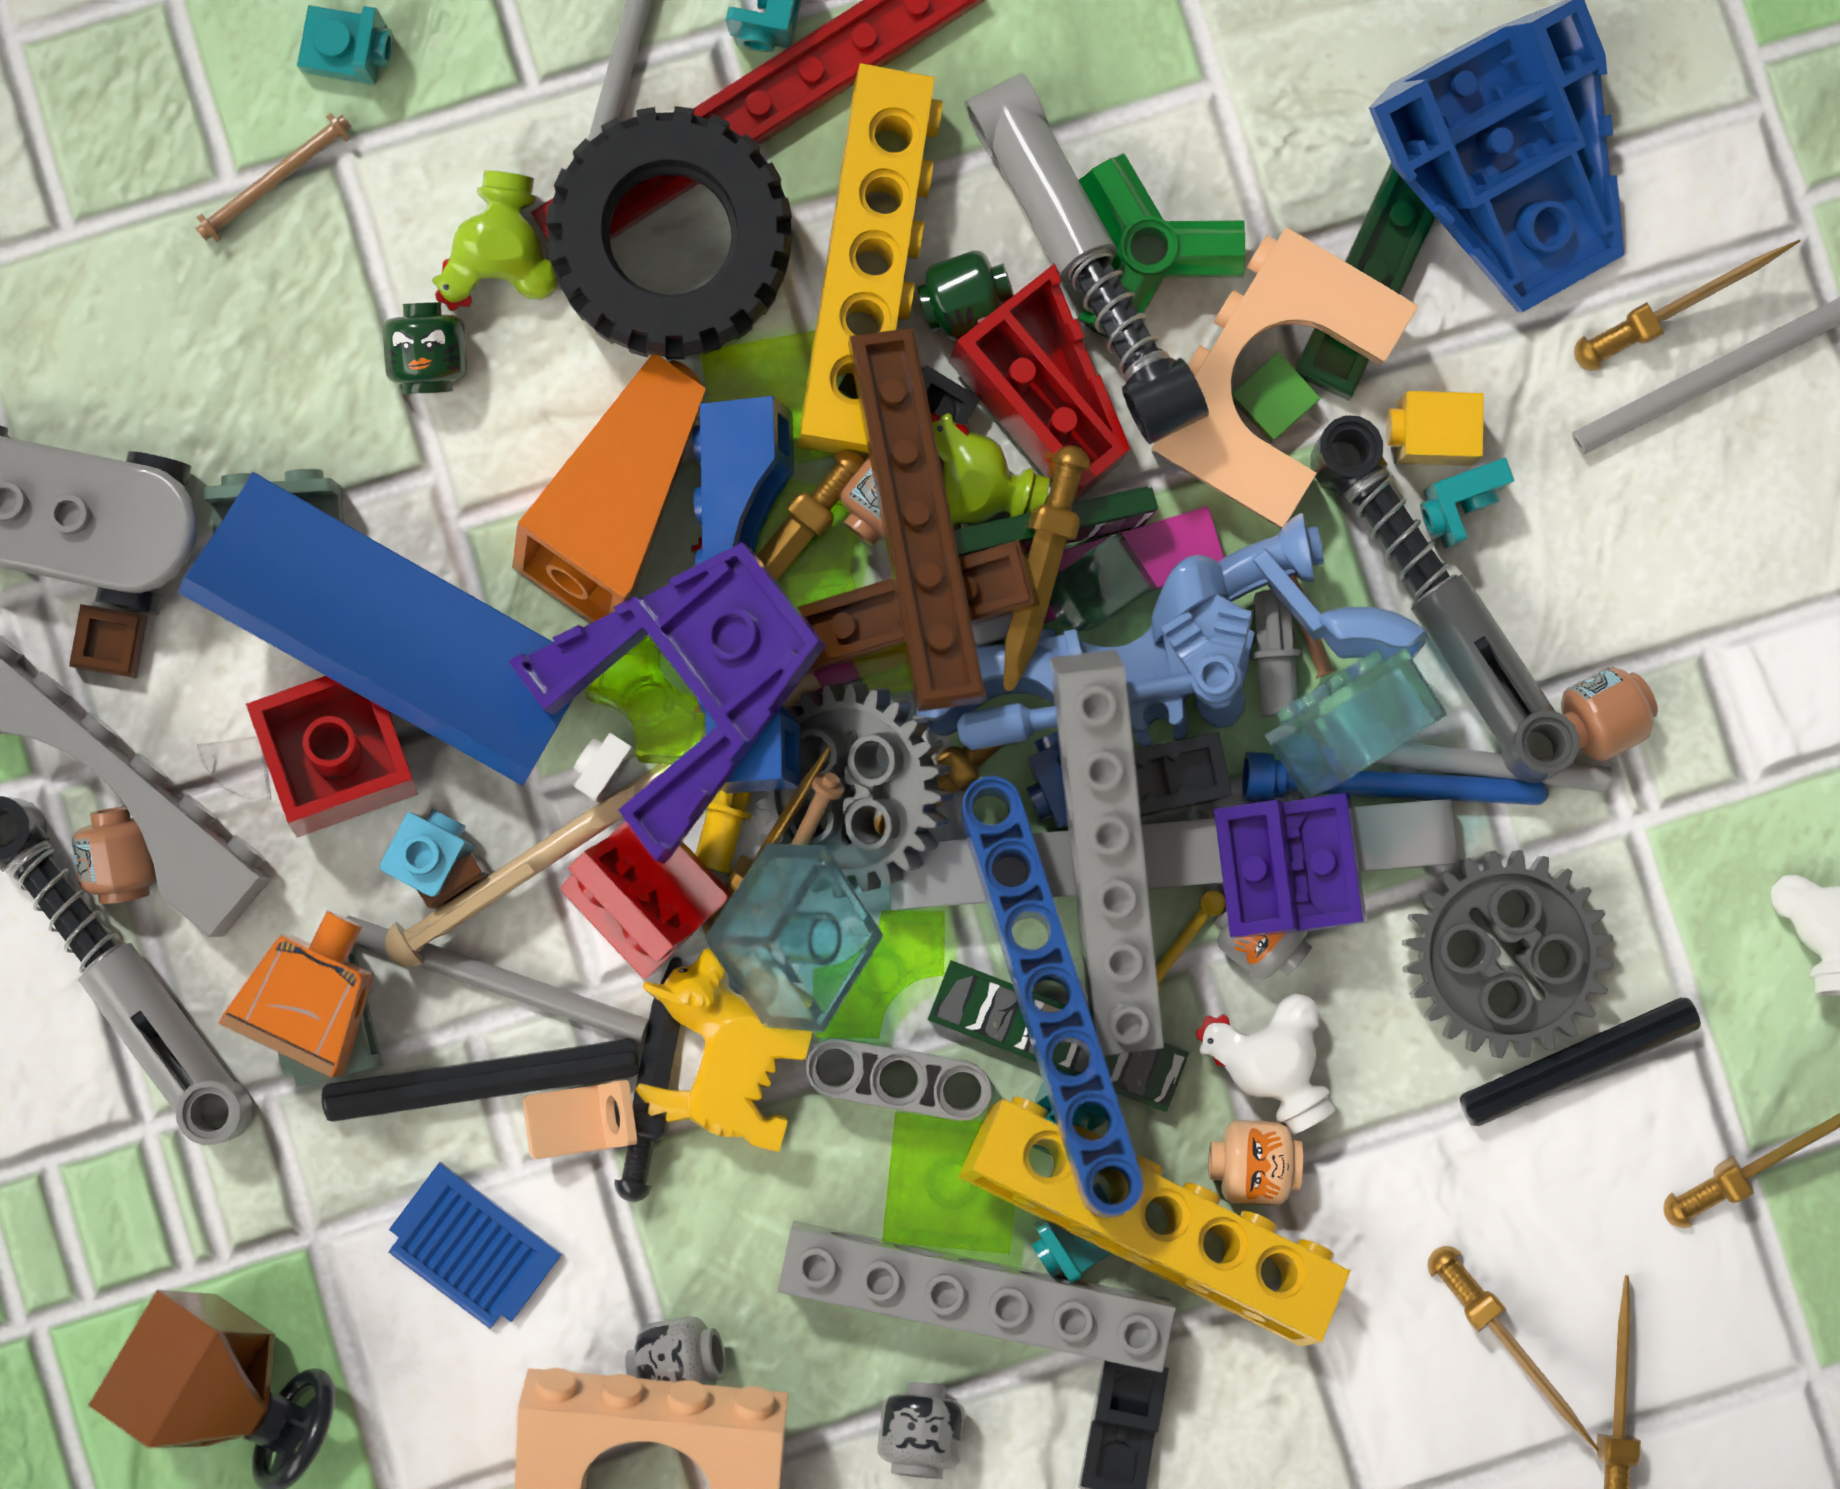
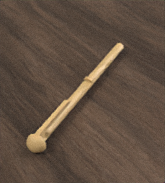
[385,673,822,967]

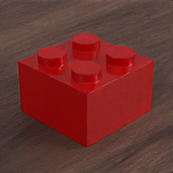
[246,676,419,838]

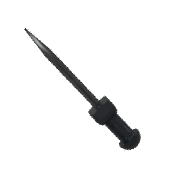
[614,957,683,1202]

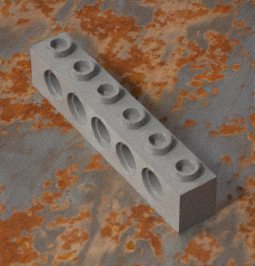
[1050,650,1164,1056]
[777,1221,1175,1372]

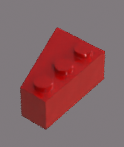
[948,264,1130,502]

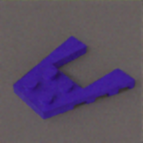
[508,542,826,863]

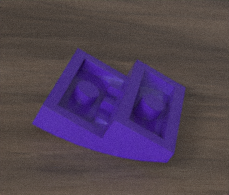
[1214,793,1367,938]

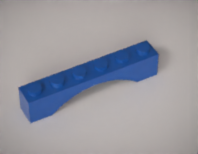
[692,396,801,794]

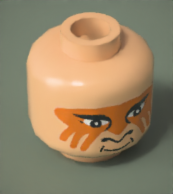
[1208,1120,1303,1206]

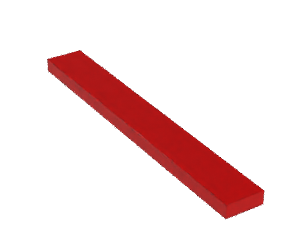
[530,0,986,241]

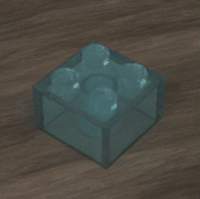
[1264,648,1448,799]
[704,844,884,1032]

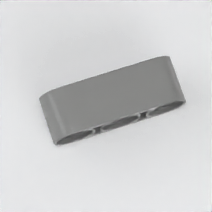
[806,1037,991,1120]

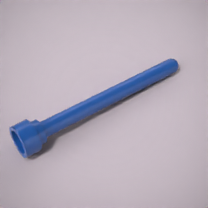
[1242,752,1549,805]

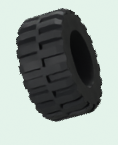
[546,106,793,360]

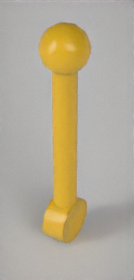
[1155,890,1226,994]

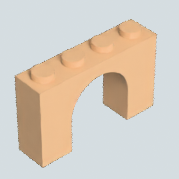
[1151,227,1419,529]
[515,1368,789,1489]

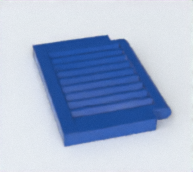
[388,1162,563,1329]

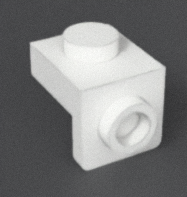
[573,733,657,819]

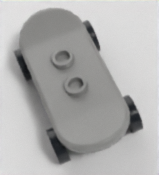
[0,425,198,615]

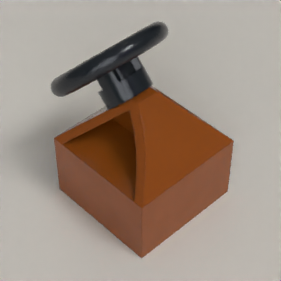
[88,1290,335,1489]

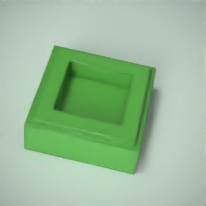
[1232,352,1321,444]

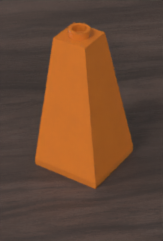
[512,354,706,623]

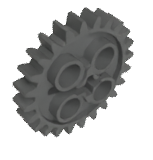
[754,683,953,893]
[1401,850,1614,1058]

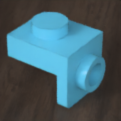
[380,808,476,897]

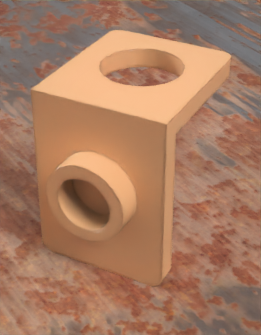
[522,1080,637,1159]

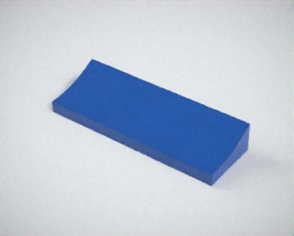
[178,472,575,786]

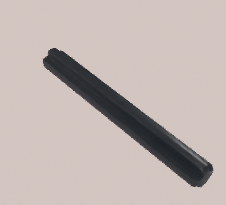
[321,1038,639,1122]

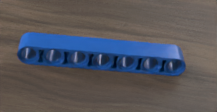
[961,776,1143,1218]

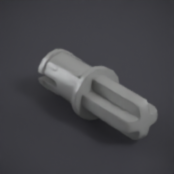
[1251,589,1302,717]

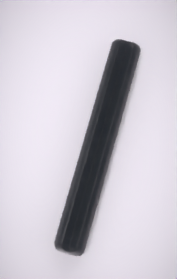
[1460,997,1701,1126]

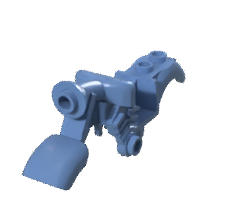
[913,513,1427,750]

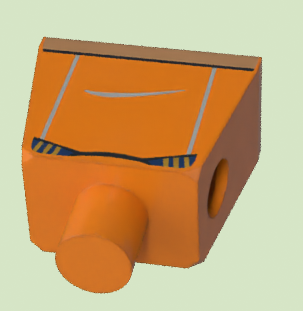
[218,911,373,1078]

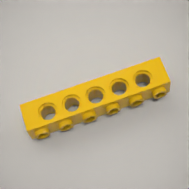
[797,63,943,459]
[958,1097,1350,1347]

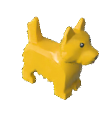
[635,948,813,1152]

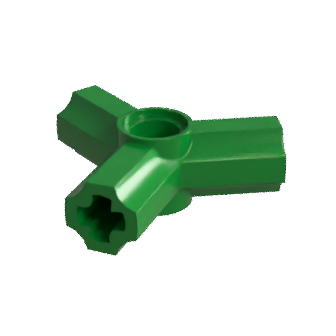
[1077,153,1245,340]

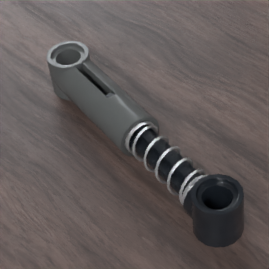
[1310,415,1579,783]

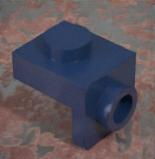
[1026,731,1068,830]

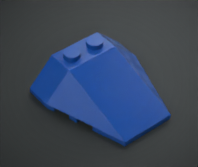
[1368,0,1624,312]

